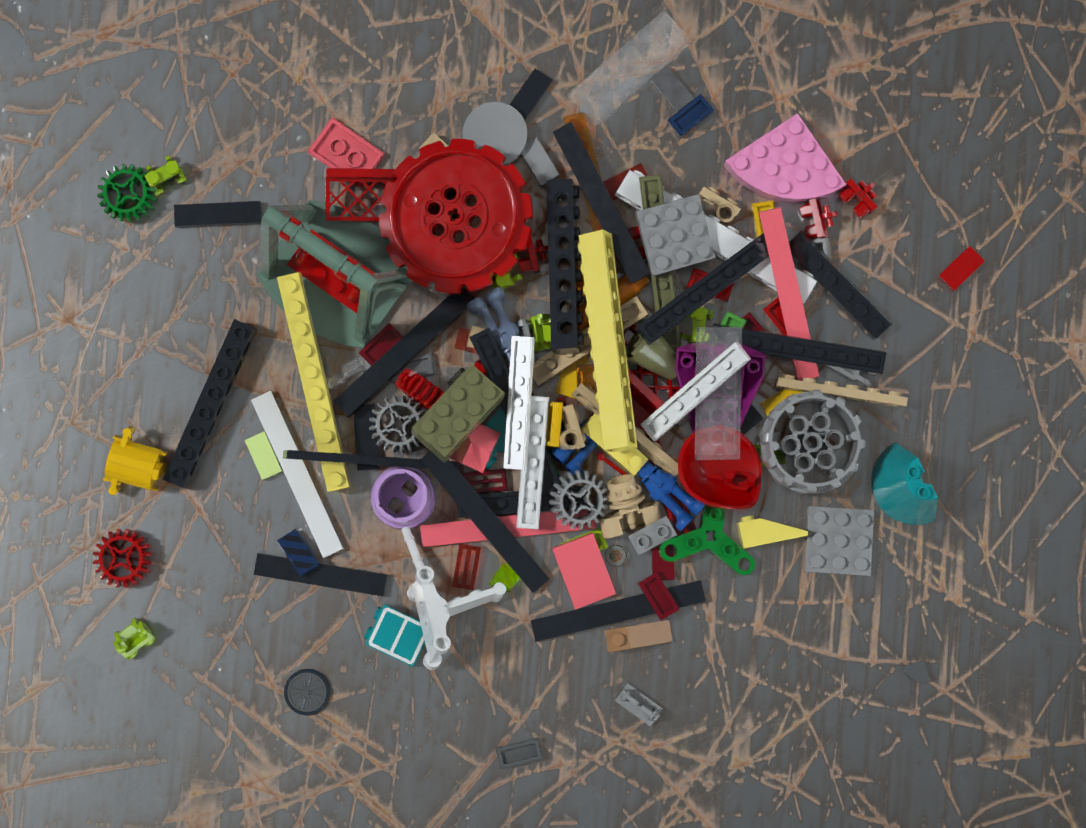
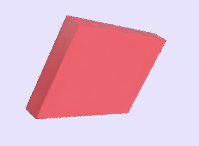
[307,117,385,190]
[552,532,616,610]

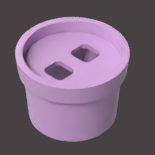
[371,466,436,530]

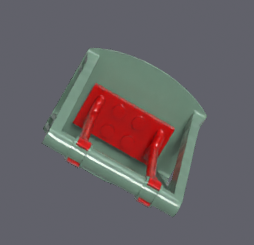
[257,200,412,348]

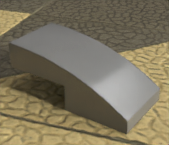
[521,137,560,187]

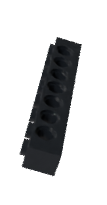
[546,178,584,354]
[163,319,257,489]

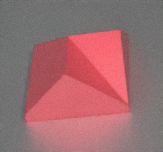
[449,424,501,473]

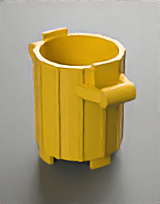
[103,426,168,495]

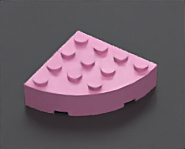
[723,113,846,204]

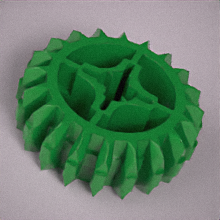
[97,164,156,222]

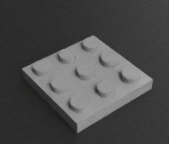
[635,194,715,276]
[804,506,874,576]

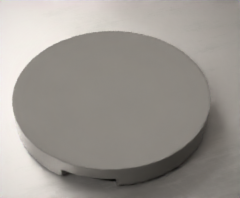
[462,102,527,166]

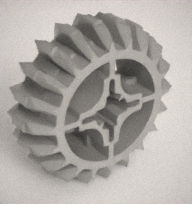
[369,395,426,454]
[549,470,609,530]

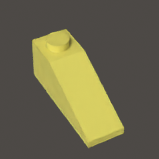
[581,413,648,476]
[737,515,808,549]

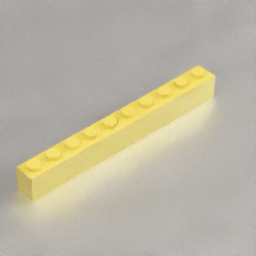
[578,230,638,453]
[277,272,351,492]

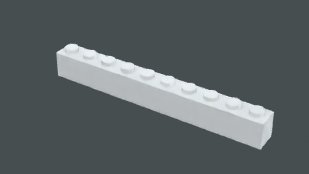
[614,170,817,304]

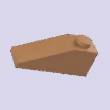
[604,620,673,652]

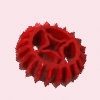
[395,369,444,410]
[93,529,153,588]

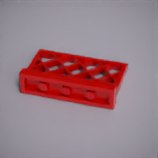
[324,168,397,221]
[624,325,681,414]

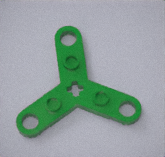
[659,506,755,576]

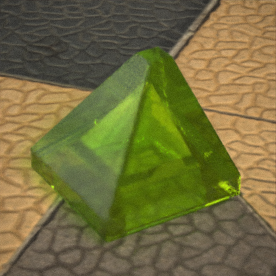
[488,563,519,592]

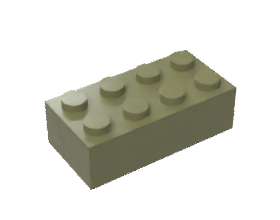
[411,364,505,463]

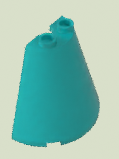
[871,442,938,525]

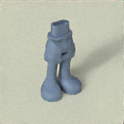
[466,287,519,364]

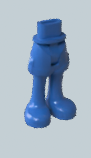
[549,417,599,476]
[636,460,706,531]

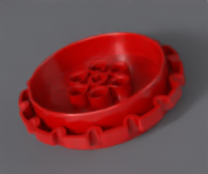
[379,139,533,294]

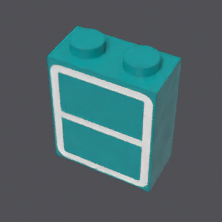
[364,604,425,667]

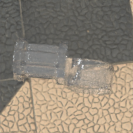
[326,355,367,391]

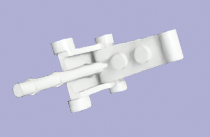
[401,526,506,670]

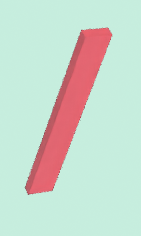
[759,207,819,381]
[420,509,596,547]

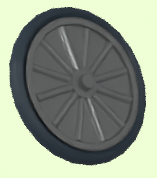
[284,669,330,716]

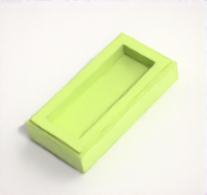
[245,431,283,480]

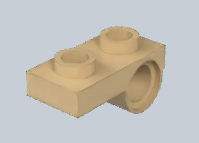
[699,187,741,226]
[559,404,586,450]

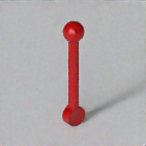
[596,452,635,478]

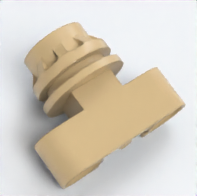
[598,474,663,538]

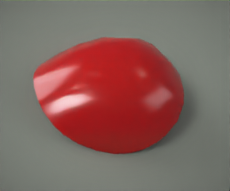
[678,425,762,510]

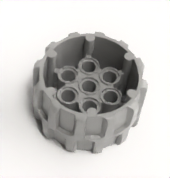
[759,390,866,494]

